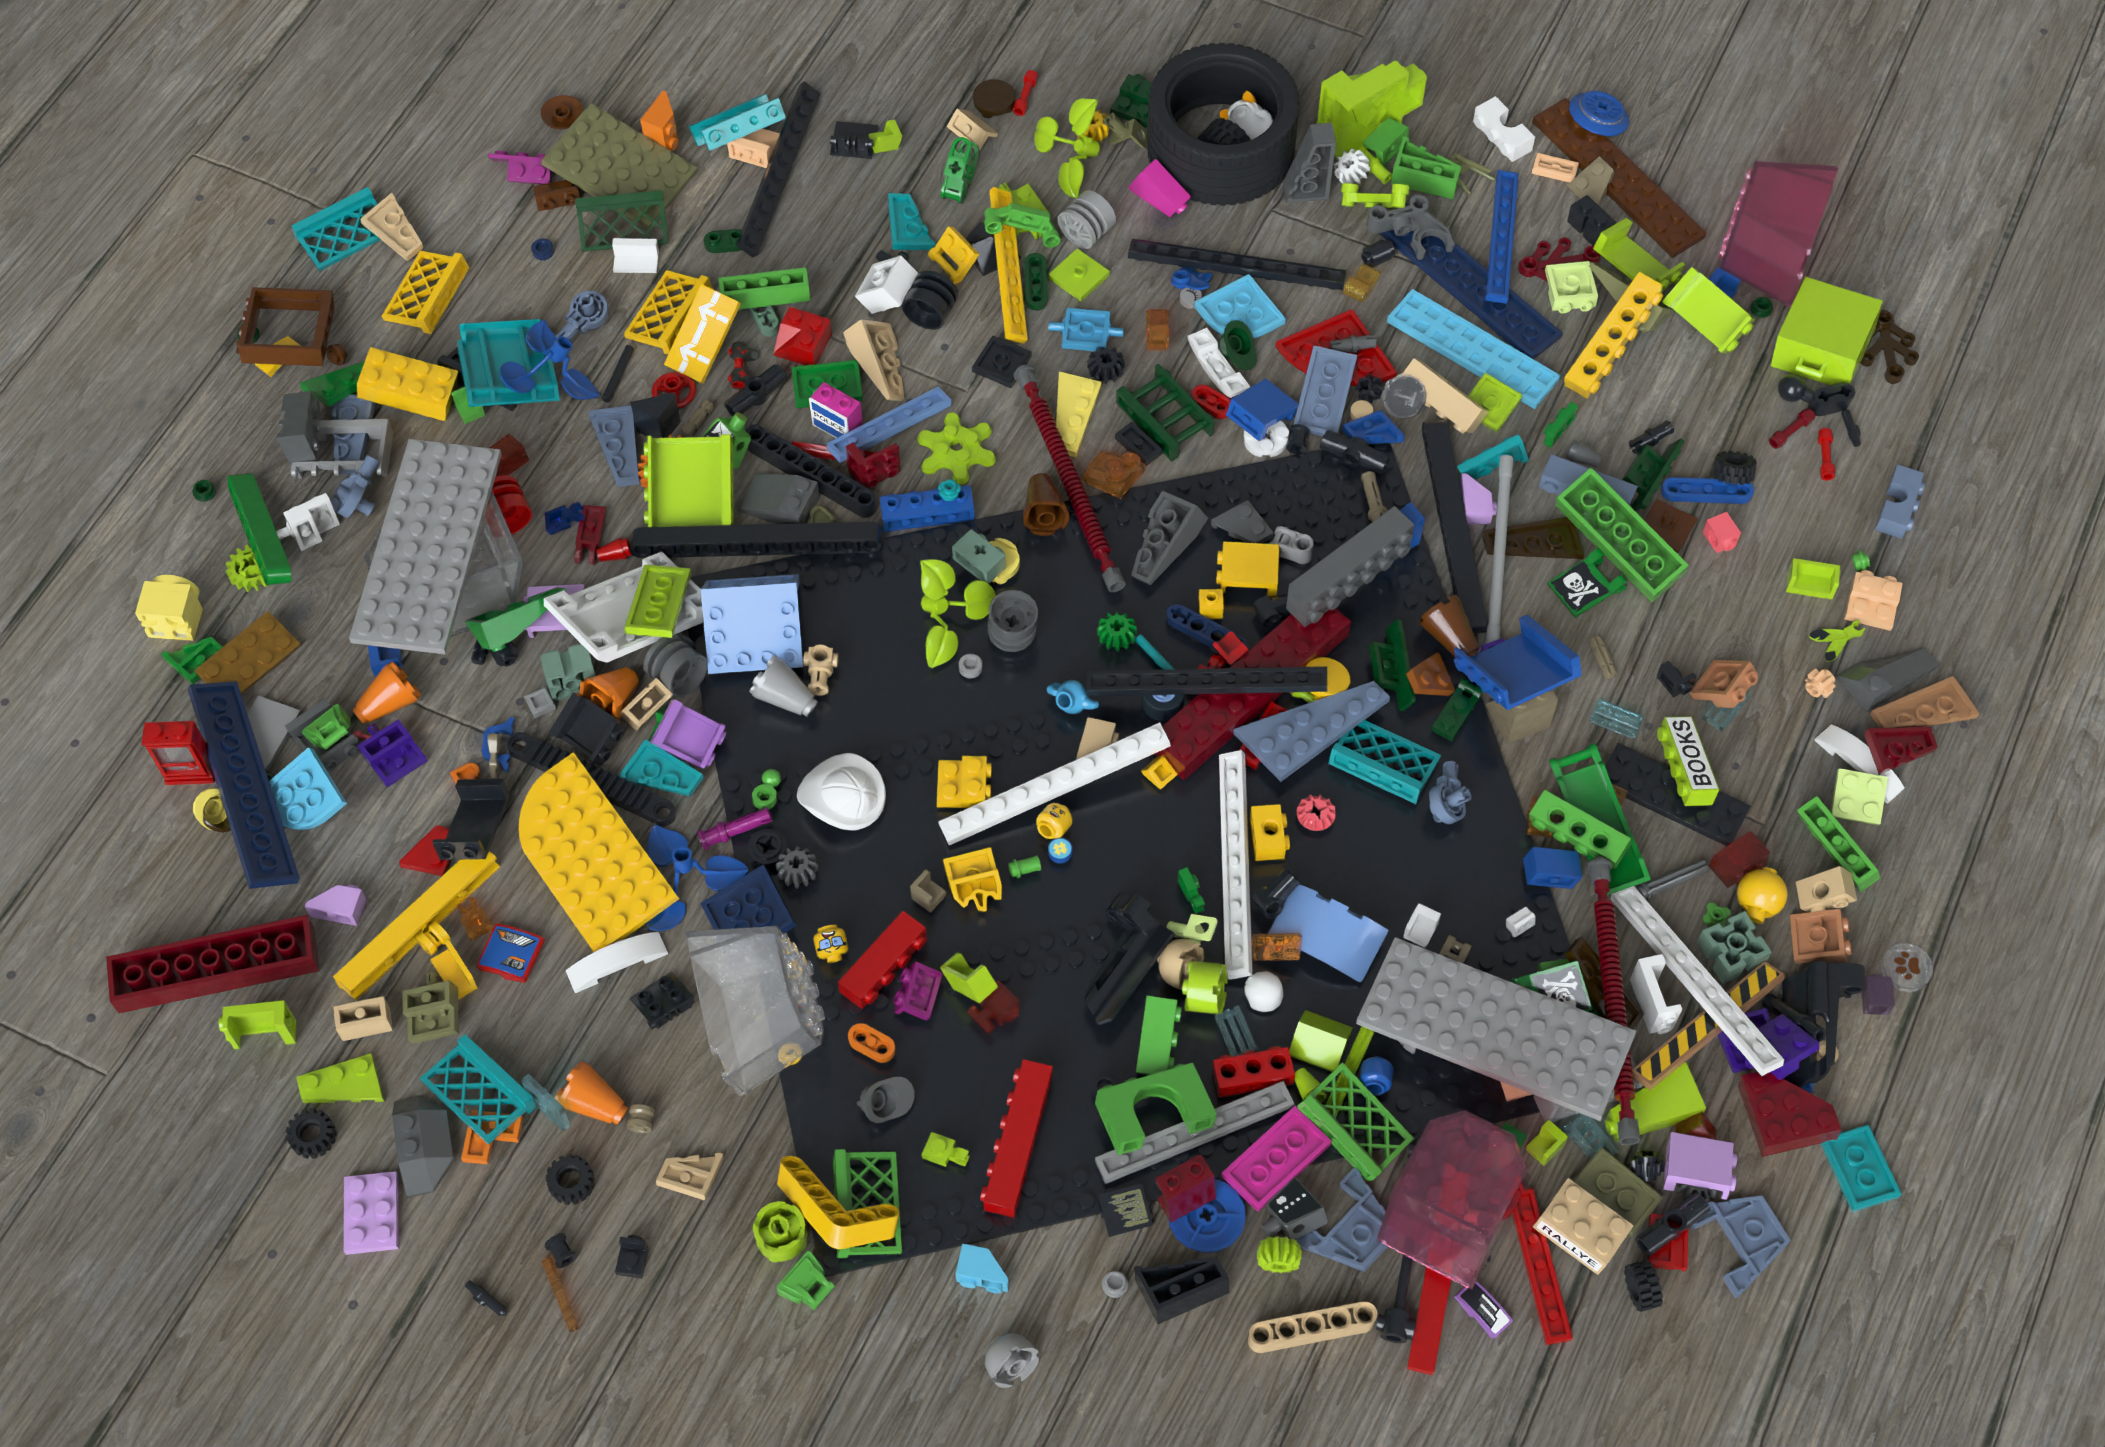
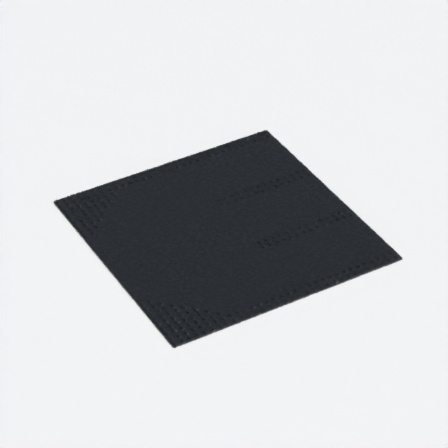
[688,443,1593,1277]

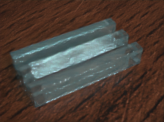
[1703,694,1750,732]
[1590,699,1644,739]
[1215,1005,1258,1057]

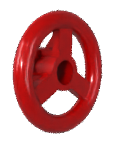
[652,372,696,409]

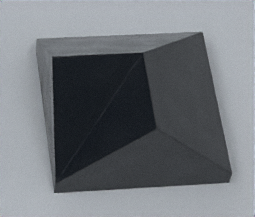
[966,222,1021,276]

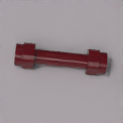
[1769,408,1815,449]

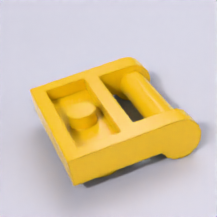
[928,226,980,285]

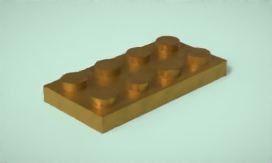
[195,611,300,695]

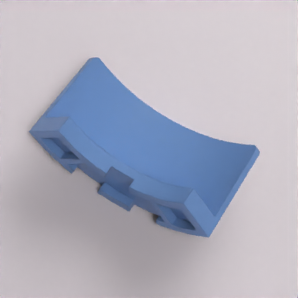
[1268,885,1389,982]

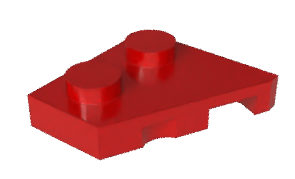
[399,825,452,876]

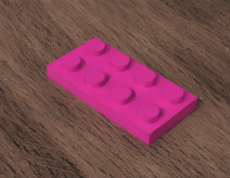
[1221,1106,1332,1212]

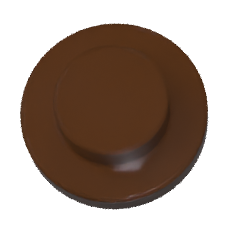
[326,344,348,365]

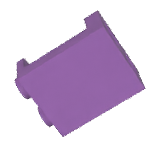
[650,699,726,769]

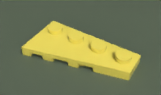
[1056,372,1102,458]

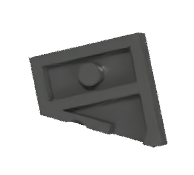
[1211,500,1274,544]

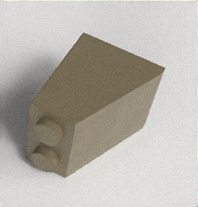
[1486,690,1558,744]

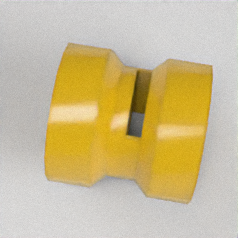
[415,921,451,956]

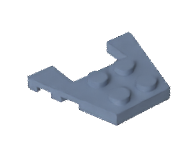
[1295,1167,1399,1272]
[1691,1195,1791,1299]

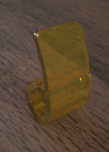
[1343,264,1381,303]

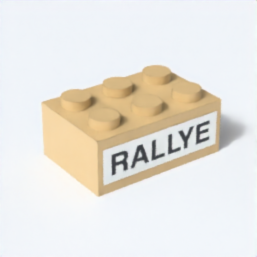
[1533,1178,1634,1275]

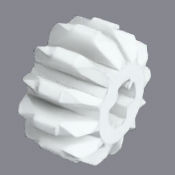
[1333,148,1371,184]

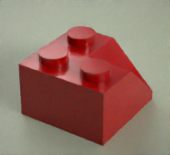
[774,307,832,366]

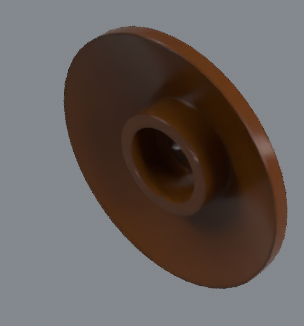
[541,95,583,129]

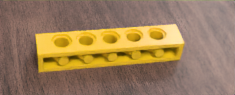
[1564,272,1663,399]

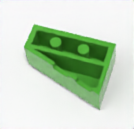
[1391,136,1461,199]

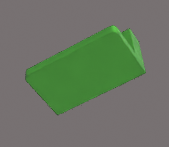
[1363,118,1409,167]

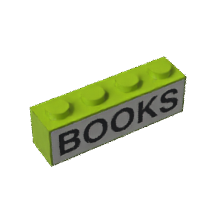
[1657,716,1719,806]

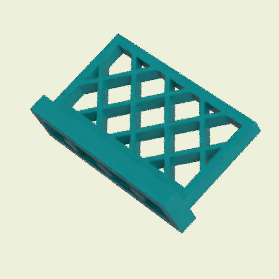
[291,187,381,272]
[1328,720,1441,804]
[420,1034,536,1144]

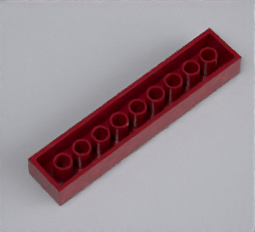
[1154,608,1351,780]

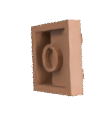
[1690,660,1758,708]
[1790,909,1852,964]

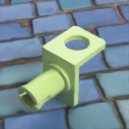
[1166,914,1218,943]

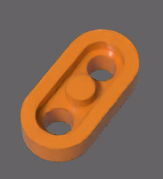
[848,1023,895,1063]

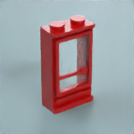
[142,721,215,785]

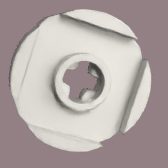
[1243,421,1289,457]

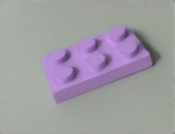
[344,1171,399,1255]

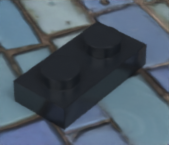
[1115,422,1163,466]

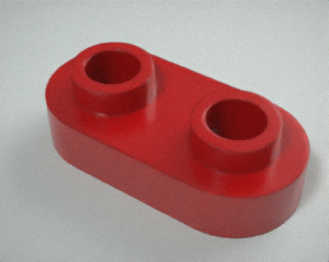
[1191,385,1231,419]

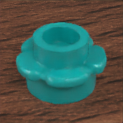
[938,479,961,501]

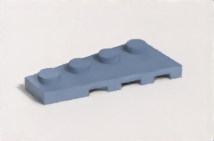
[331,395,376,474]
[588,405,640,487]

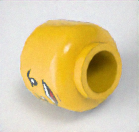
[1036,803,1072,839]

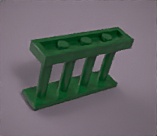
[1116,363,1215,462]

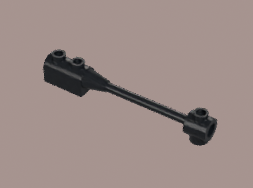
[1376,1136,1447,1343]

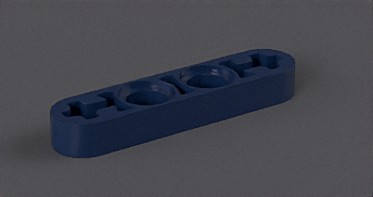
[1166,604,1249,650]

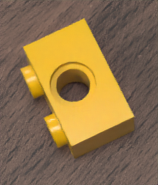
[1250,804,1290,861]

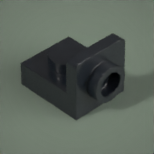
[1656,661,1697,698]
[615,1235,649,1279]

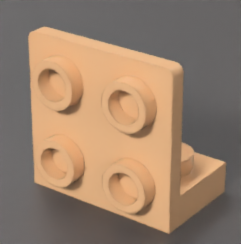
[727,129,780,168]

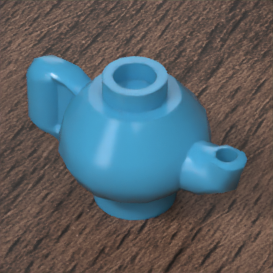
[1046,680,1099,714]

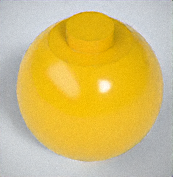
[1737,867,1788,924]

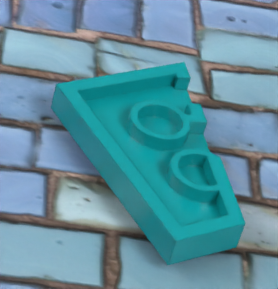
[1457,434,1529,480]

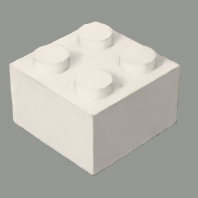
[855,255,918,314]

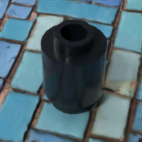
[1361,240,1395,268]
[490,641,518,667]

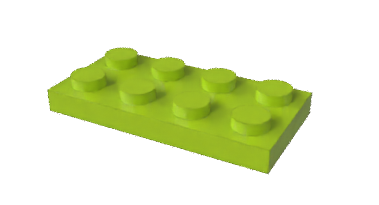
[625,565,691,638]

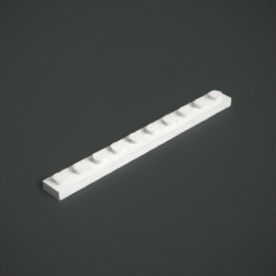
[939,723,1171,845]
[1219,750,1252,980]
[1611,886,1784,1076]

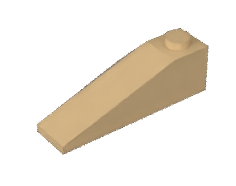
[843,319,905,402]

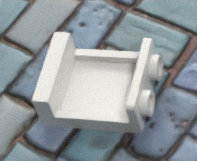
[1630,954,1682,1034]

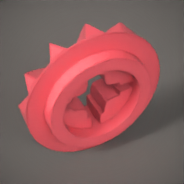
[1297,794,1335,831]

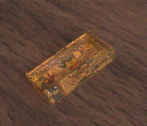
[1251,933,1302,961]

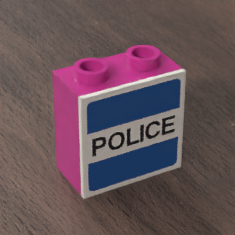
[809,382,863,438]

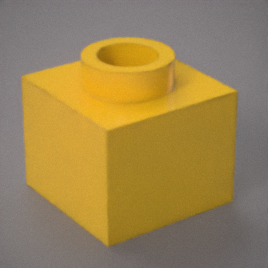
[1198,589,1223,619]

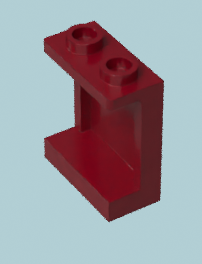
[1156,1155,1216,1223]

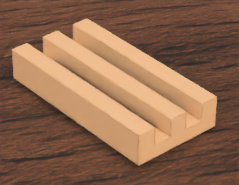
[1532,153,1579,182]

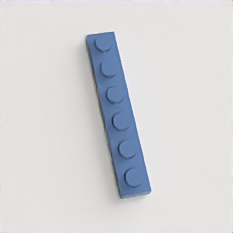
[827,386,951,463]

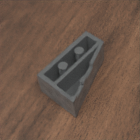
[277,391,320,463]

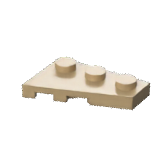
[361,193,423,261]

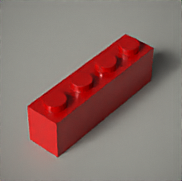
[838,911,927,1010]

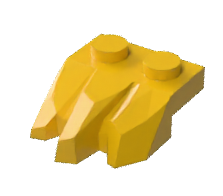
[943,848,1002,912]

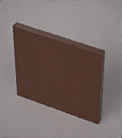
[1644,499,1698,553]

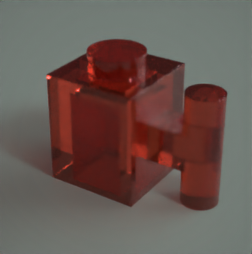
[967,980,1020,1033]

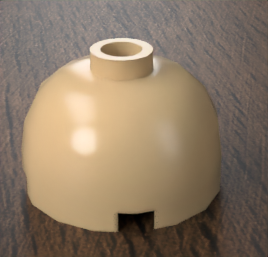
[1157,939,1204,990]

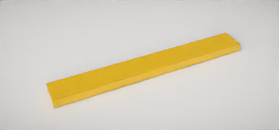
[989,187,1028,344]

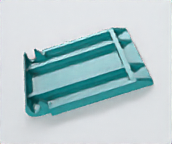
[457,319,559,407]

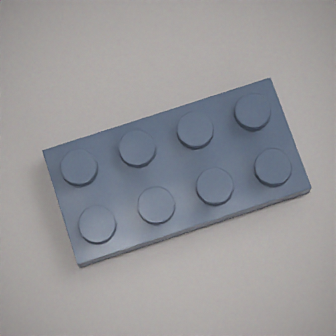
[1294,346,1357,437]

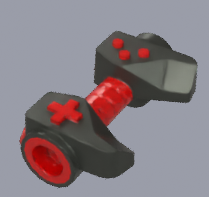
[728,341,758,389]

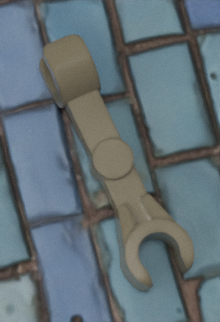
[488,733,501,779]

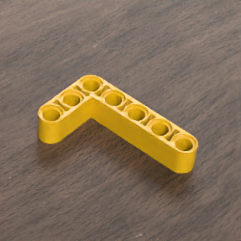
[777,1156,899,1249]

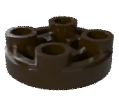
[973,79,1015,119]

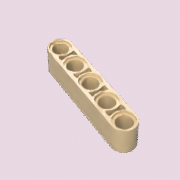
[1248,1302,1377,1353]

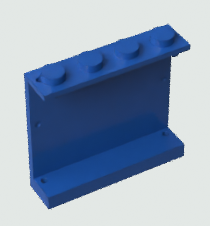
[1454,615,1582,710]

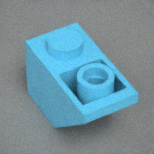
[955,1244,1009,1293]

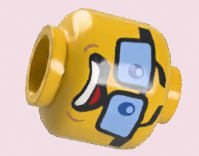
[813,925,849,963]

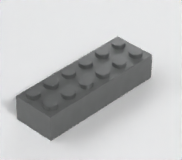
[1286,506,1414,627]

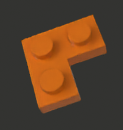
[461,1110,523,1165]

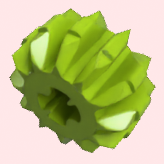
[1257,1236,1302,1274]

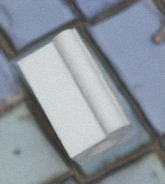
[1506,907,1535,937]

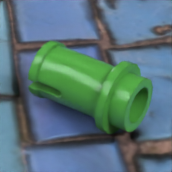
[1008,855,1041,878]

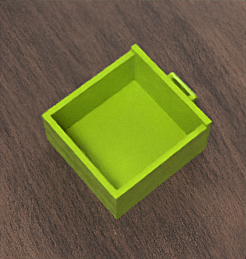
[1771,277,1883,385]

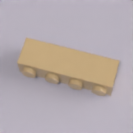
[1401,358,1489,434]

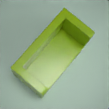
[1786,558,1840,599]
[940,952,998,1003]

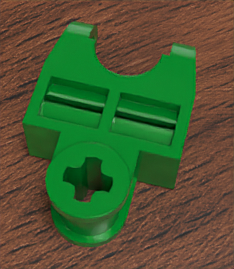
[940,137,979,204]

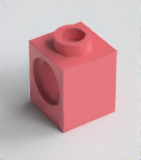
[1702,512,1741,553]

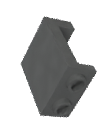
[285,699,360,772]

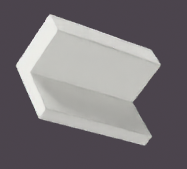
[612,238,659,273]

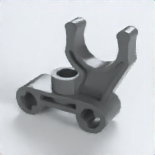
[1366,195,1455,260]

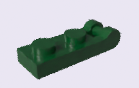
[1431,677,1484,742]

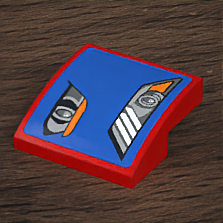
[476,923,545,983]

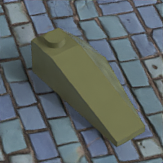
[1589,262,1675,333]

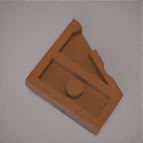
[1406,653,1455,696]

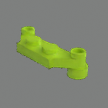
[1341,183,1410,209]

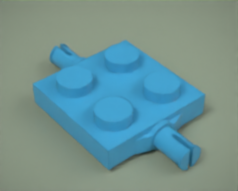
[1048,308,1124,351]

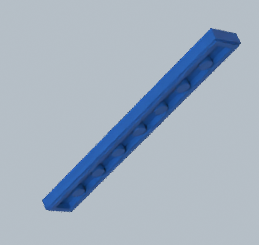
[1485,170,1519,304]

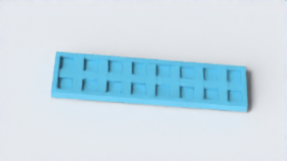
[1387,289,1561,409]

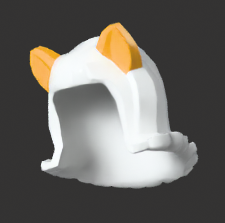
[1220,91,1273,140]

